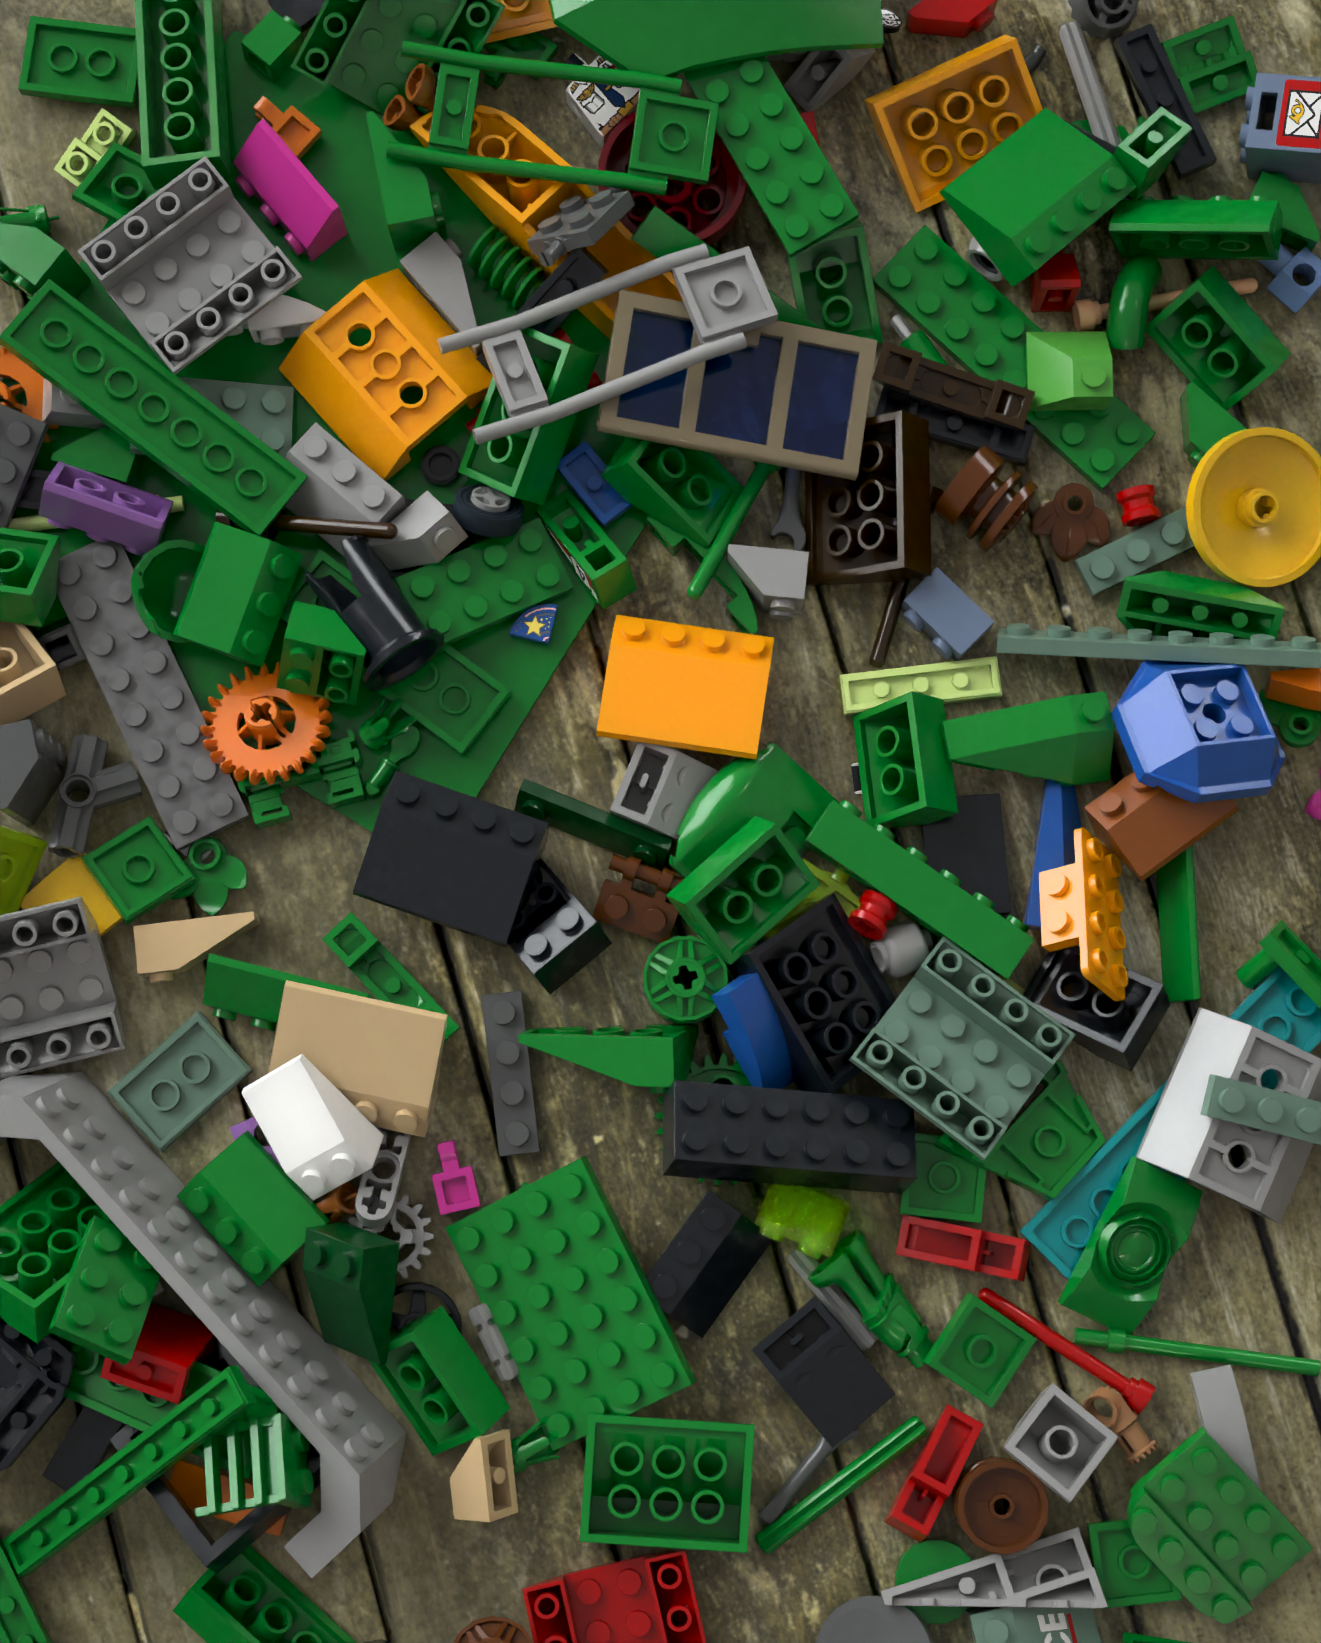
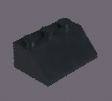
[646,1190,774,1338]

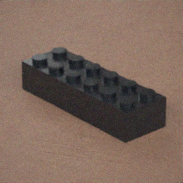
[663,1080,917,1194]

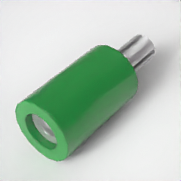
[890,314,949,366]

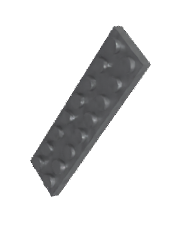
[57,540,251,851]

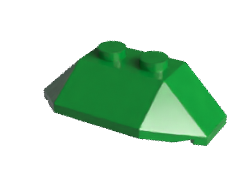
[1116,570,1285,641]

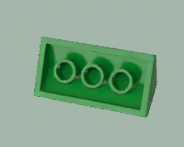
[72,142,249,222]

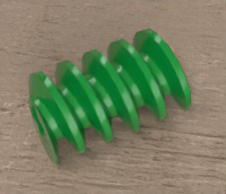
[467,225,544,312]

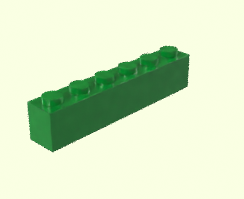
[802,800,1035,980]

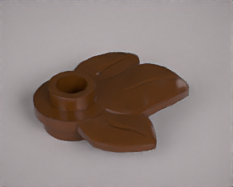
[1031,483,1110,562]

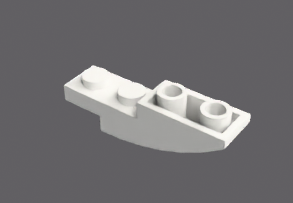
[227,295,326,345]

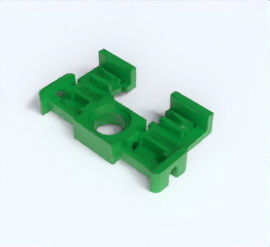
[237,729,367,829]

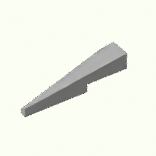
[881,1527,1107,1609]

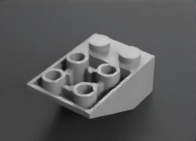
[610,742,719,844]

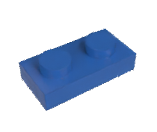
[556,440,633,528]

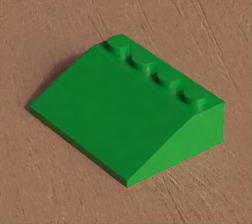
[940,107,1137,287]
[0,1162,115,1343]
[580,1413,755,1553]

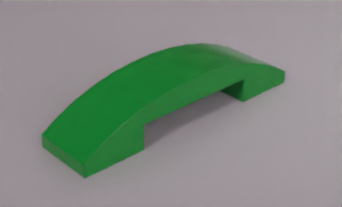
[647,515,758,635]
[322,912,460,1043]

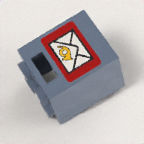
[1239,73,1321,184]

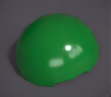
[131,539,205,643]

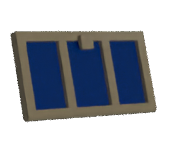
[596,289,877,481]

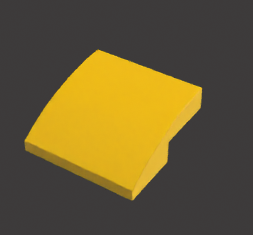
[20,852,123,937]

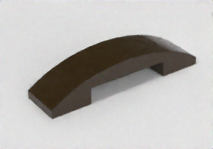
[872,341,1035,431]

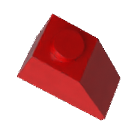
[905,0,997,38]
[1030,250,1081,312]

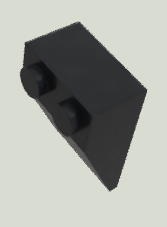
[1023,946,1171,1072]

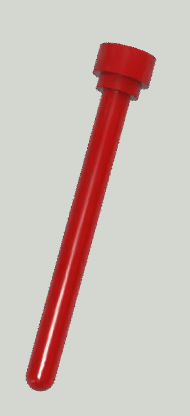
[978,1288,1156,1415]

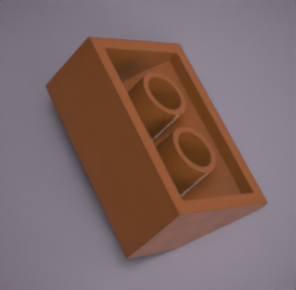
[1084,771,1239,881]

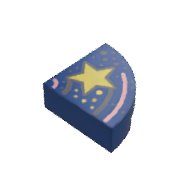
[510,604,559,646]

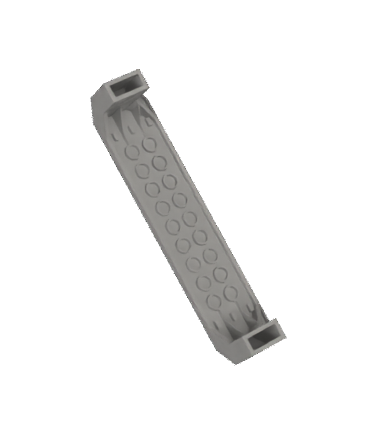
[0,1071,407,1578]

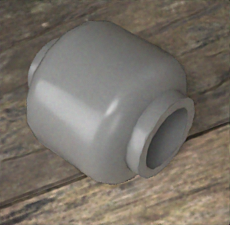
[870,920,933,978]

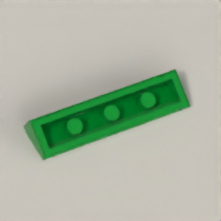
[1156,845,1201,1003]

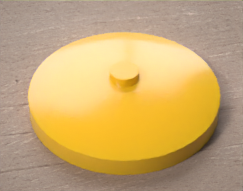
[1186,427,1321,587]

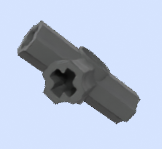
[48,734,142,859]

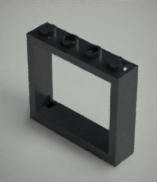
[109,1344,321,1573]

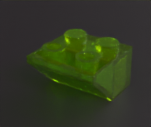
[754,1184,850,1259]

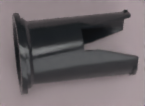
[304,535,444,691]

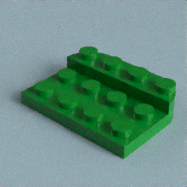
[1127,1426,1313,1624]

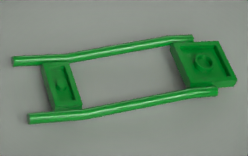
[386,40,719,196]

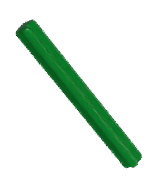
[755,1416,928,1554]

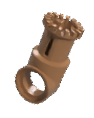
[1083,1386,1159,1466]

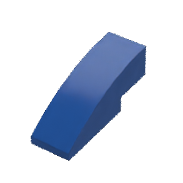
[711,972,793,1089]

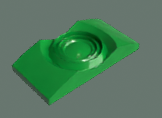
[1058,1156,1202,1334]

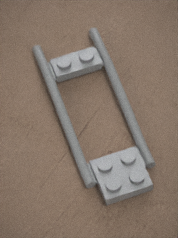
[437,243,778,445]

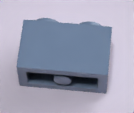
[901,567,994,661]

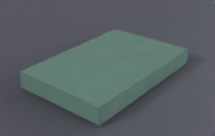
[107,1010,253,1153]

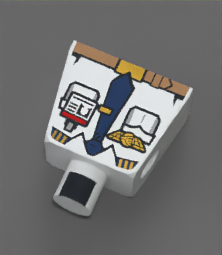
[564,53,640,148]

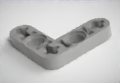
[355,1127,411,1228]

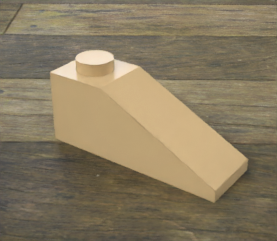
[133,911,260,983]

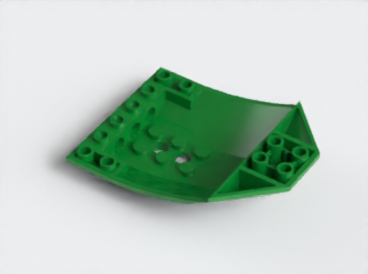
[549,0,884,77]

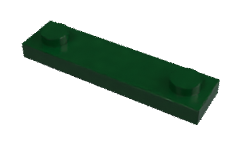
[514,779,673,871]

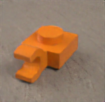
[253,96,322,160]

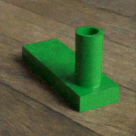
[1236,920,1321,1009]

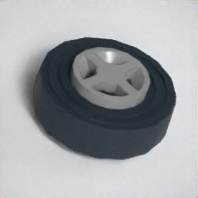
[452,484,524,537]

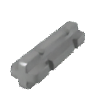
[468,1303,519,1382]

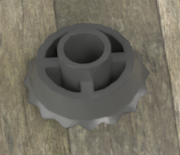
[1068,0,1139,40]

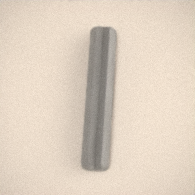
[787,1246,878,1351]

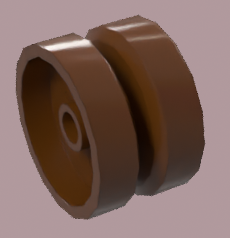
[952,1456,1049,1555]

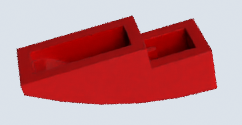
[895,1214,1031,1282]
[884,1404,984,1542]

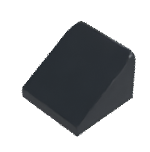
[33,617,87,671]

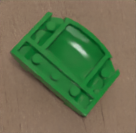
[669,742,840,878]

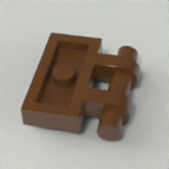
[592,854,684,943]

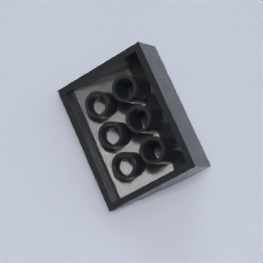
[353,771,549,947]
[724,893,896,1093]

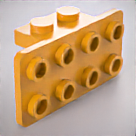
[1039,827,1128,1002]

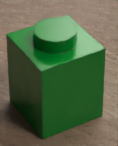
[241,10,303,83]

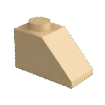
[450,1429,518,1522]

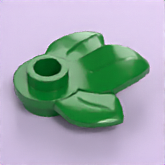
[1259,689,1321,748]
[171,837,248,916]

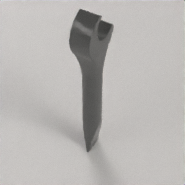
[771,419,806,551]
[759,1430,860,1525]

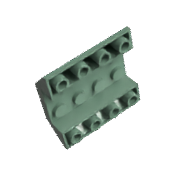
[849,936,1076,1161]

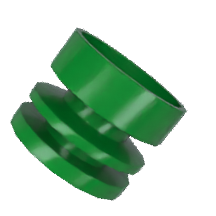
[643,936,728,1025]

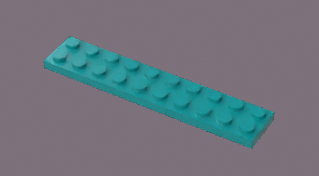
[1018,966,1321,1280]

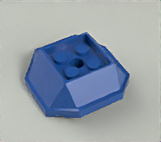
[1111,660,1286,803]

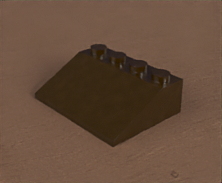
[804,410,932,586]

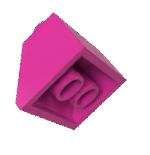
[233,119,348,262]

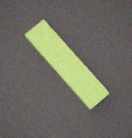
[839,656,1002,716]

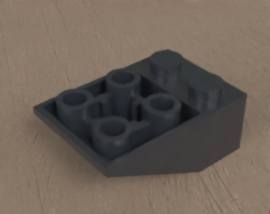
[507,858,612,995]
[752,1296,895,1448]

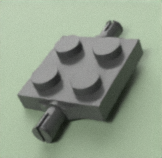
[527,188,635,267]

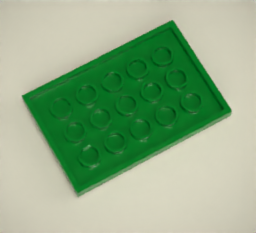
[446,1156,697,1451]

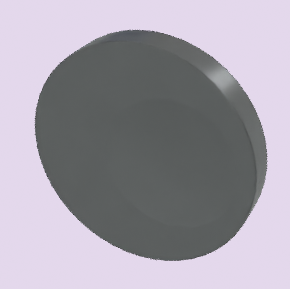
[816,1595,934,1643]

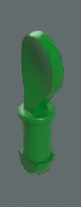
[363,725,421,798]

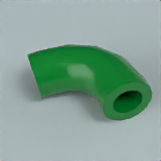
[1106,253,1163,350]

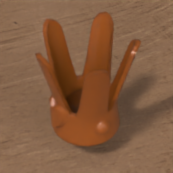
[307,1182,358,1224]

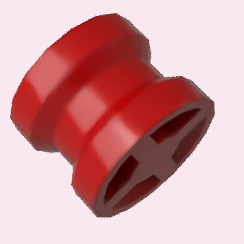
[1115,484,1161,527]
[847,890,898,940]

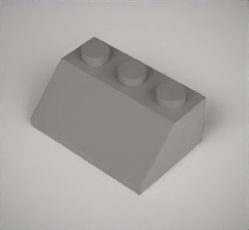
[285,422,408,558]

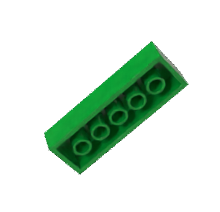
[134,0,231,190]

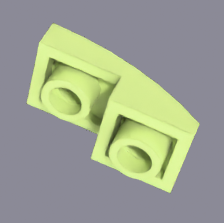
[54,108,137,187]

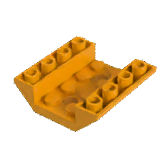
[278,268,493,481]

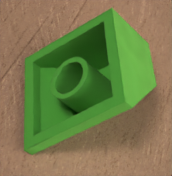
[1026,331,1114,411]

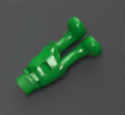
[808,1229,934,1369]

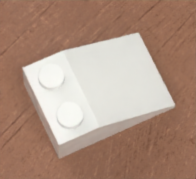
[242,1054,384,1201]

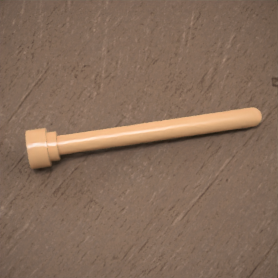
[1072,277,1258,332]

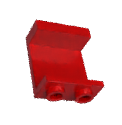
[100,1303,218,1405]

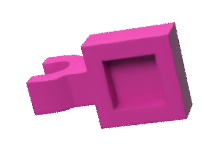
[432,1139,481,1215]

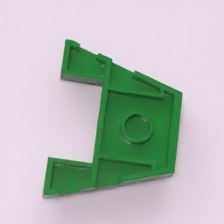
[936,1060,1106,1201]

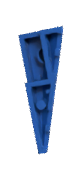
[1024,779,1082,931]

